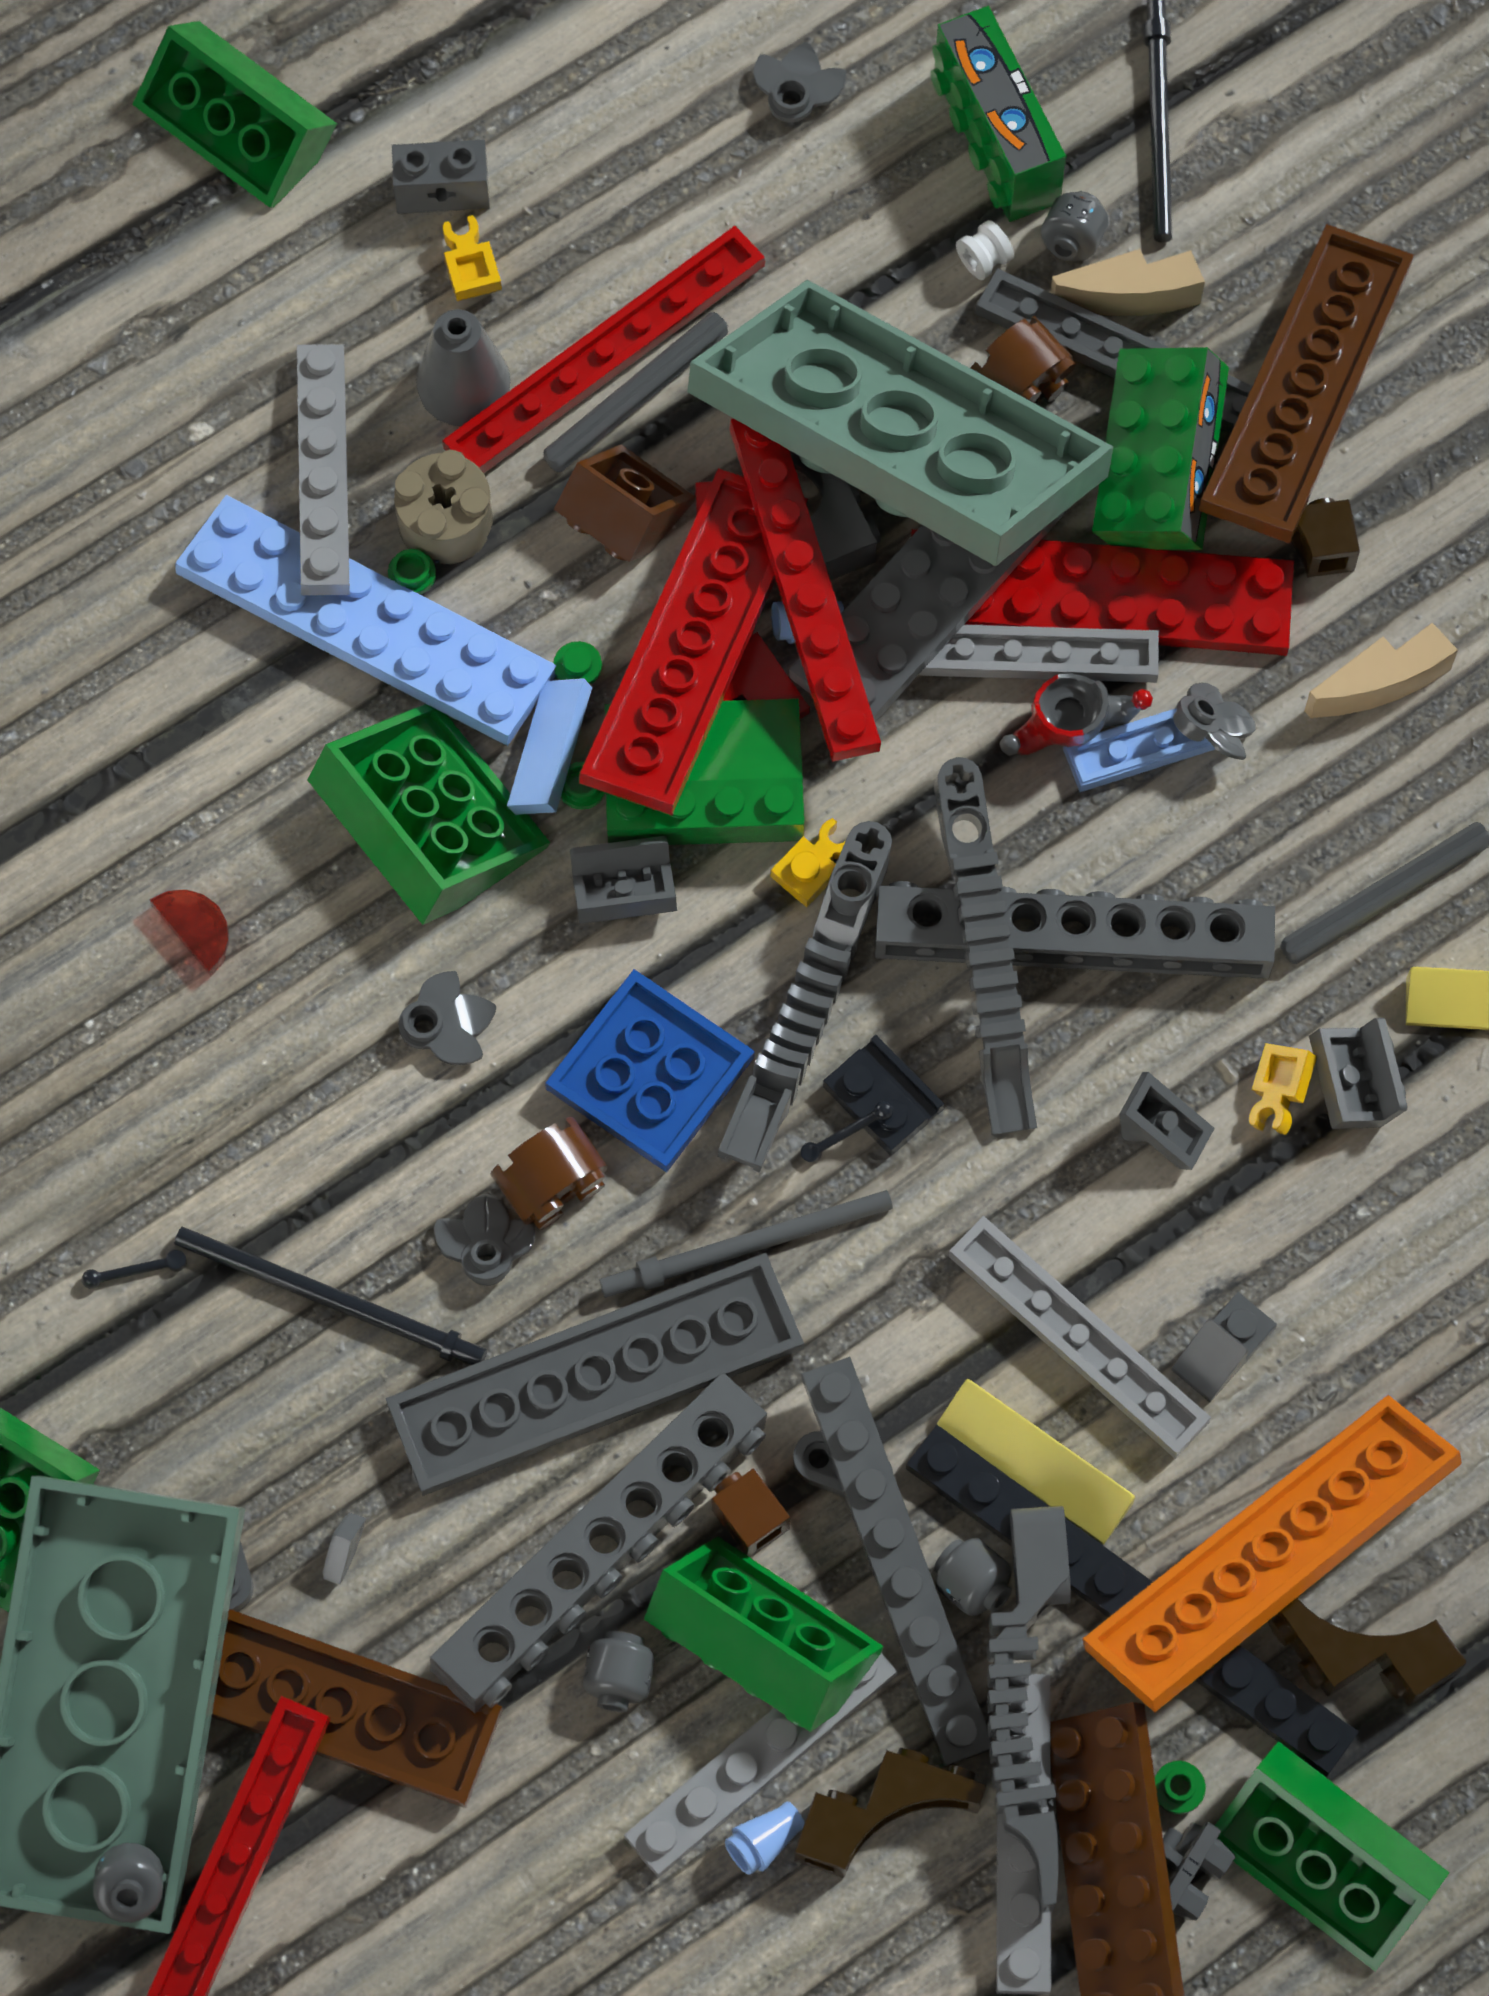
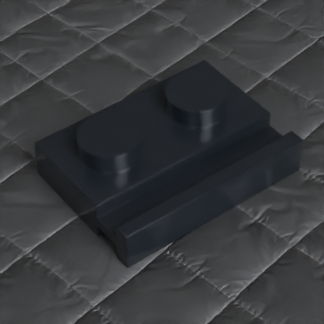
[823,1035,944,1156]

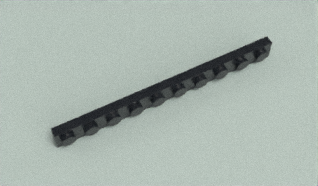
[906,1425,1359,1777]

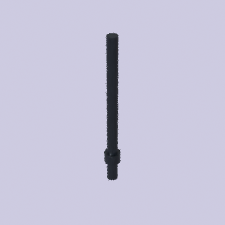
[1143,0,1172,243]

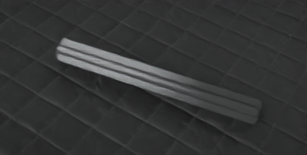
[543,312,728,472]
[1280,822,1489,964]

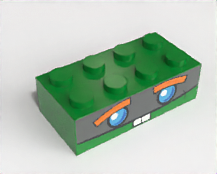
[930,5,1066,223]
[1092,347,1229,550]

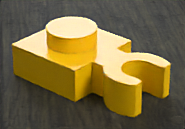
[443,215,502,301]
[770,818,846,908]
[1249,1043,1317,1135]

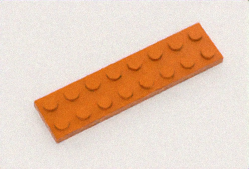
[1083,1395,1462,1712]

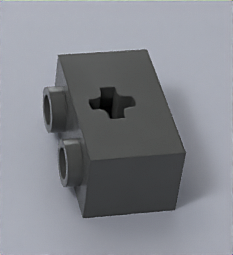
[392,140,490,214]

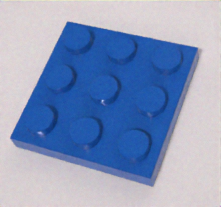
[545,969,755,1173]

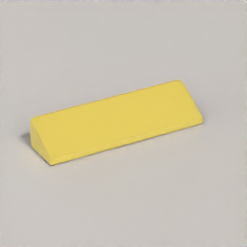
[1405,967,1489,1030]
[936,1379,1135,1546]

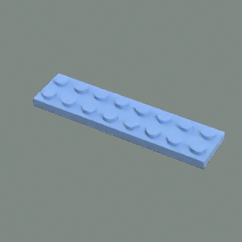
[175,495,557,746]

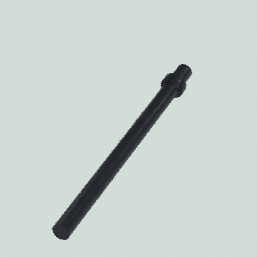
[174,1226,487,1365]

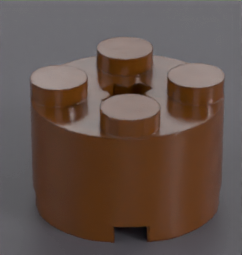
[971,316,1076,404]
[490,1117,608,1231]

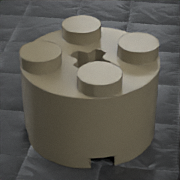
[394,450,493,564]

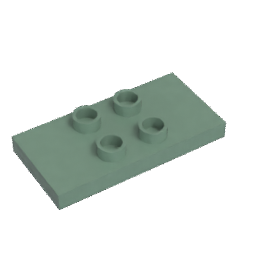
[687,279,1114,566]
[0,1476,246,1934]

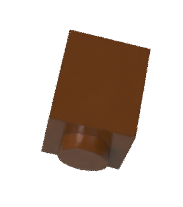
[712,1468,790,1557]

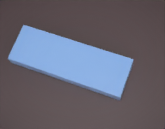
[507,678,592,815]
[1063,708,1216,792]

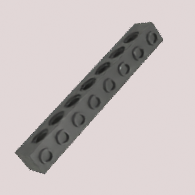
[875,881,1275,979]
[430,1372,767,1714]

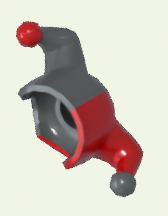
[1000,673,1153,756]

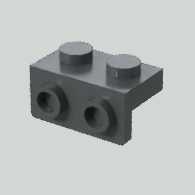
[570,836,677,924]
[1309,1018,1408,1129]

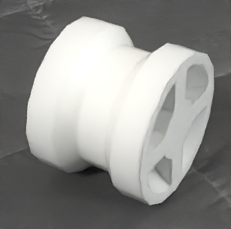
[956,220,1014,280]

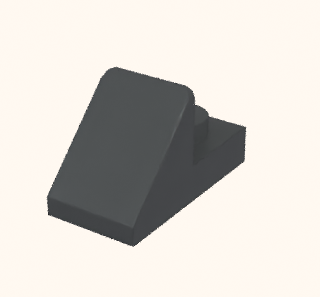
[1119,1072,1215,1170]
[1171,1292,1277,1403]

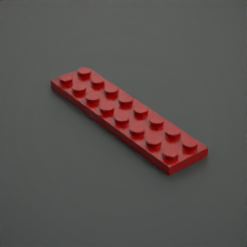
[579,468,808,815]
[911,529,1294,656]

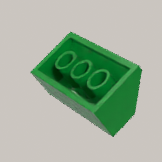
[132,21,337,208]
[644,1537,884,1732]
[1215,1741,1450,1972]

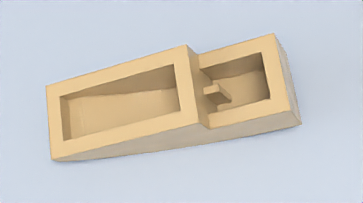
[1050,249,1205,316]
[1304,623,1458,718]

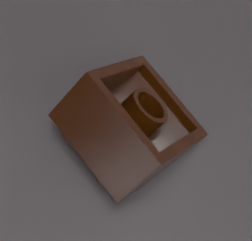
[554,445,696,562]

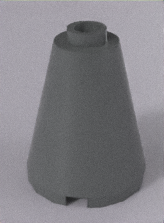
[416,309,510,426]

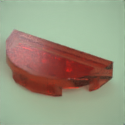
[150,889,229,976]

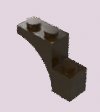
[1214,459,1360,578]
[1268,1598,1467,1707]
[794,1748,986,1878]

